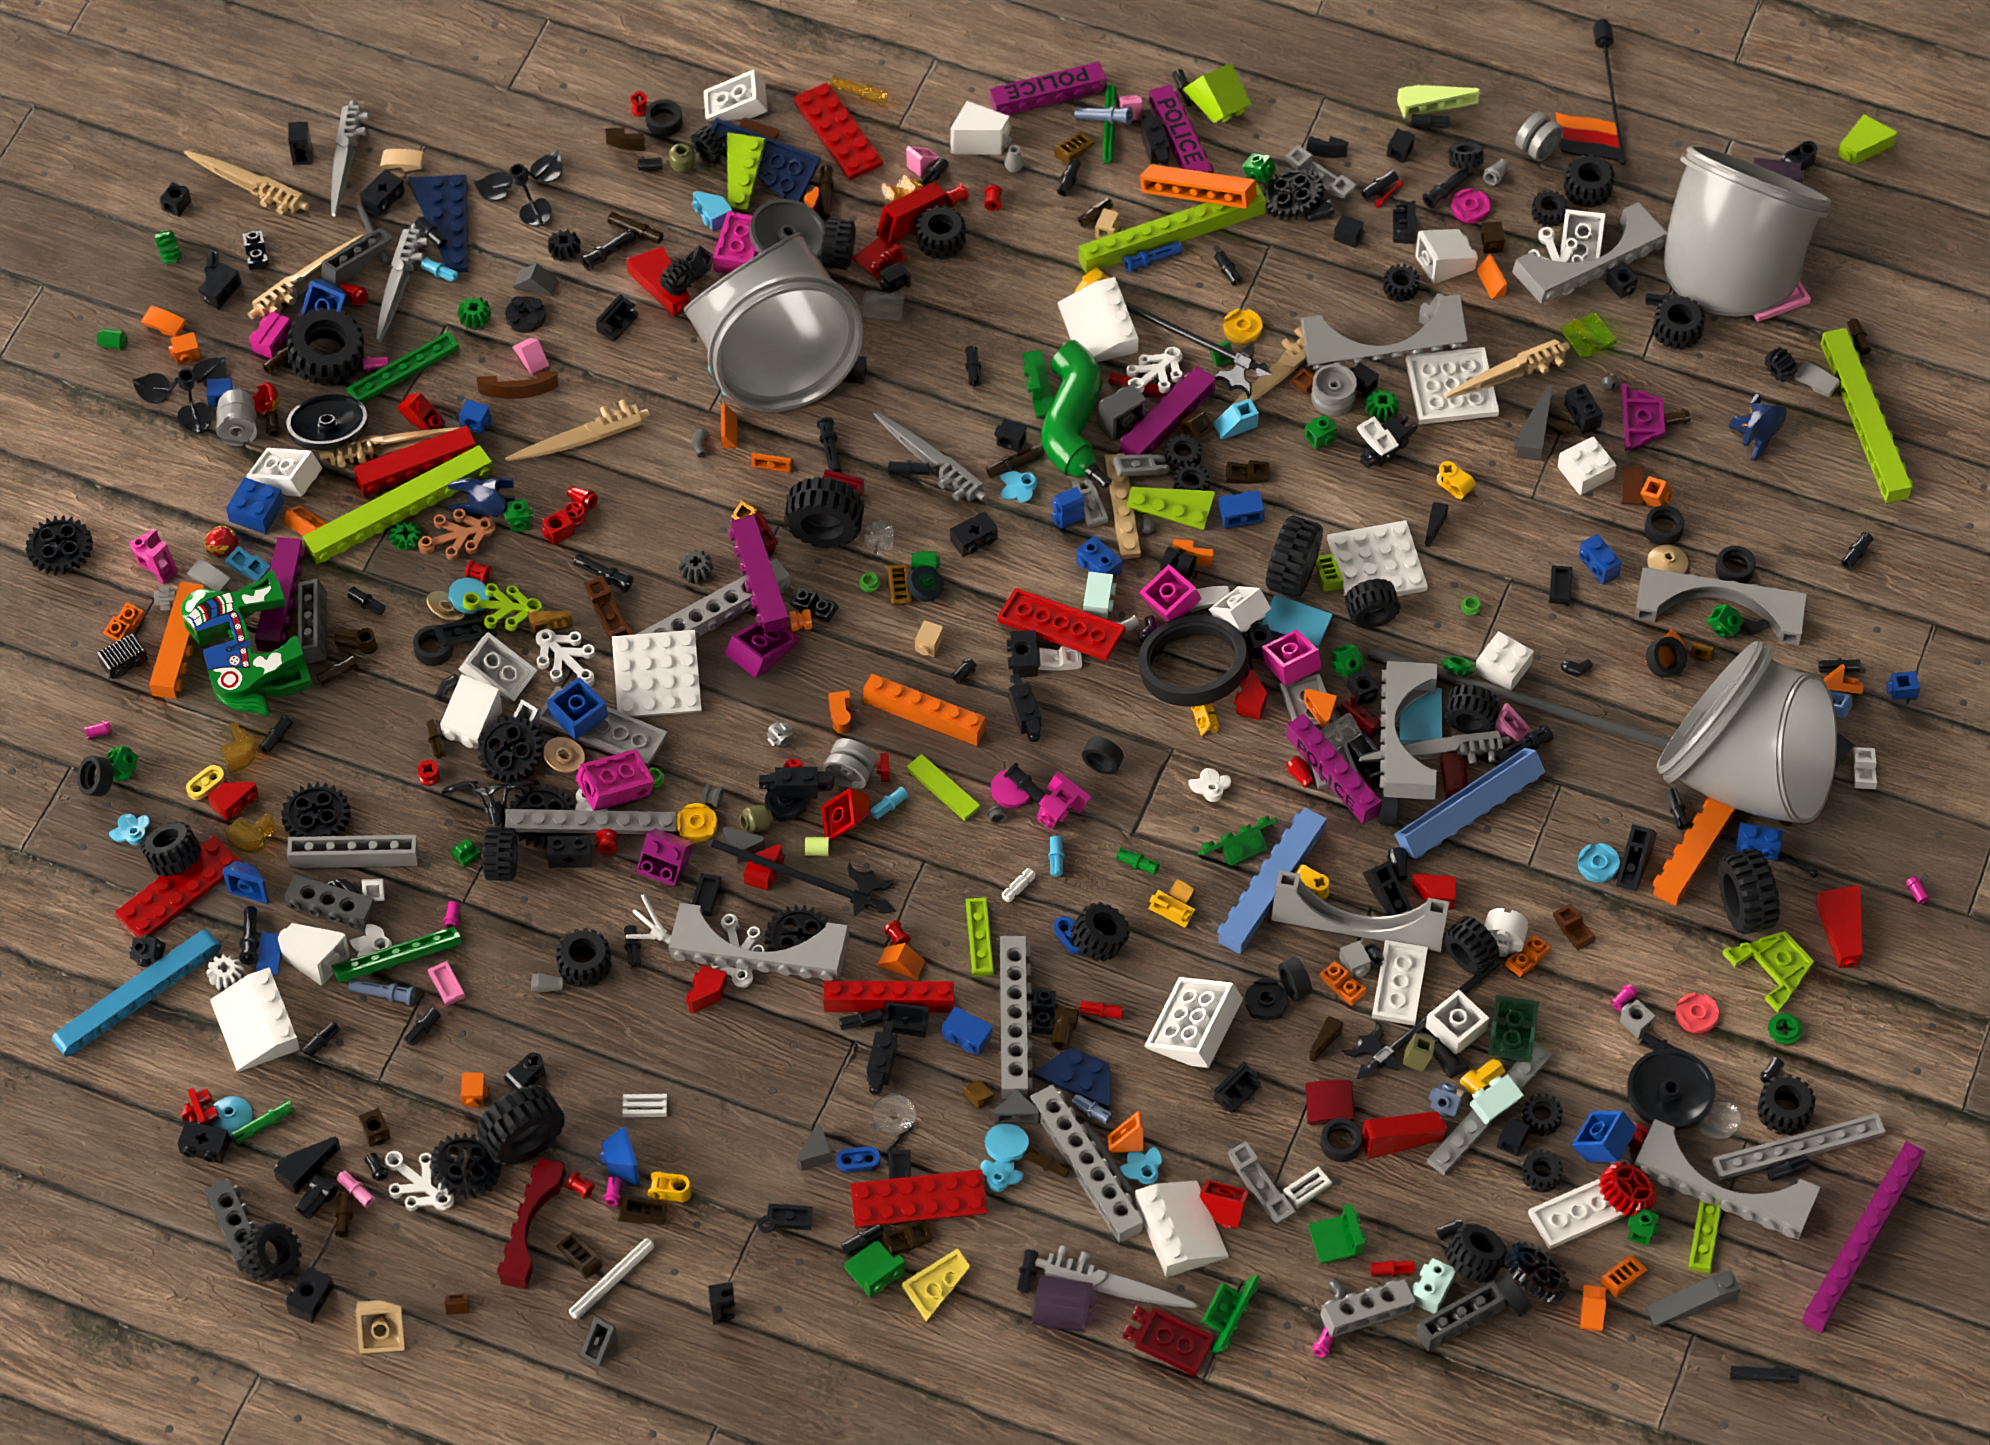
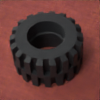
[1564,155,1615,208]
[916,206,966,259]
[821,218,856,270]
[1653,296,1705,350]
[1344,578,1401,629]
[1444,684,1500,734]
[142,821,201,876]
[483,827,518,881]
[1071,902,1130,962]
[1443,916,1500,975]
[556,928,612,988]
[1757,1074,1816,1135]
[239,1222,302,1282]
[1446,1223,1507,1283]

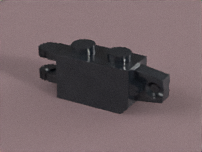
[1141,109,1170,167]
[1360,415,1418,469]
[1009,674,1041,743]
[759,767,835,799]
[867,1021,897,1096]

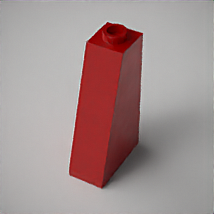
[876,182,947,245]
[626,246,691,316]
[1815,885,1862,969]
[1362,1111,1447,1160]

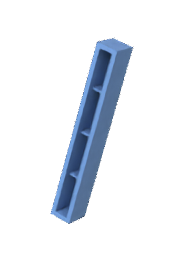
[1395,748,1545,859]
[1217,807,1327,955]

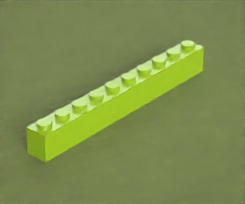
[1078,185,1266,274]
[1821,328,1913,503]
[302,445,493,565]

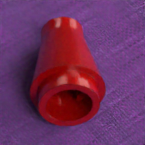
[339,282,368,306]
[567,486,598,510]
[1286,756,1314,788]

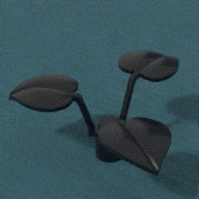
[474,151,563,226]
[133,357,226,433]
[442,779,541,825]

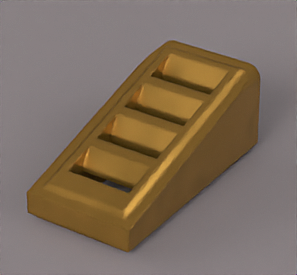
[1054,131,1095,165]
[887,564,912,605]
[528,611,572,635]

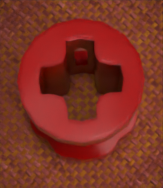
[630,91,648,117]
[945,183,969,207]
[984,185,1002,211]
[465,560,491,583]
[884,920,911,945]
[566,1172,596,1200]

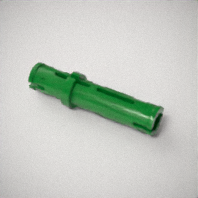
[231,1100,296,1144]

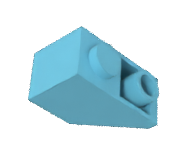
[692,191,732,231]
[1213,399,1259,440]

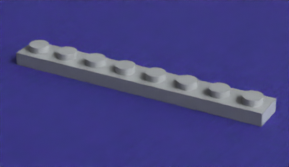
[505,809,676,835]
[1427,1041,1553,1175]
[1712,1113,1886,1180]

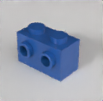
[1218,490,1265,529]
[1579,533,1622,585]
[1076,535,1122,578]
[1735,823,1783,861]
[942,1006,993,1056]

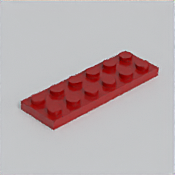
[793,82,883,181]
[996,587,1126,661]
[115,835,242,938]
[850,1169,987,1228]

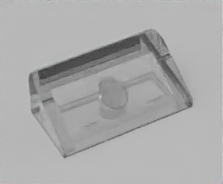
[1319,713,1362,750]

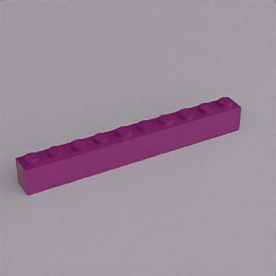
[1801,1141,1926,1333]

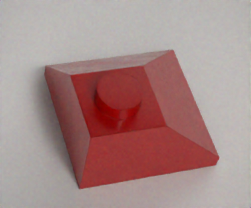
[821,788,871,843]
[1199,1179,1250,1229]

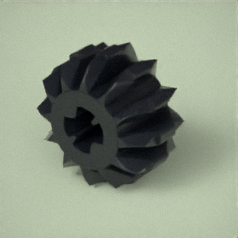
[548,229,581,262]
[1764,347,1798,382]

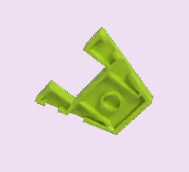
[1722,931,1814,1013]

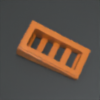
[1600,1254,1648,1298]

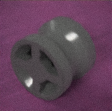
[701,784,724,808]

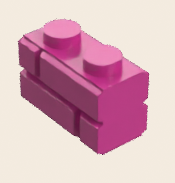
[249,311,292,358]

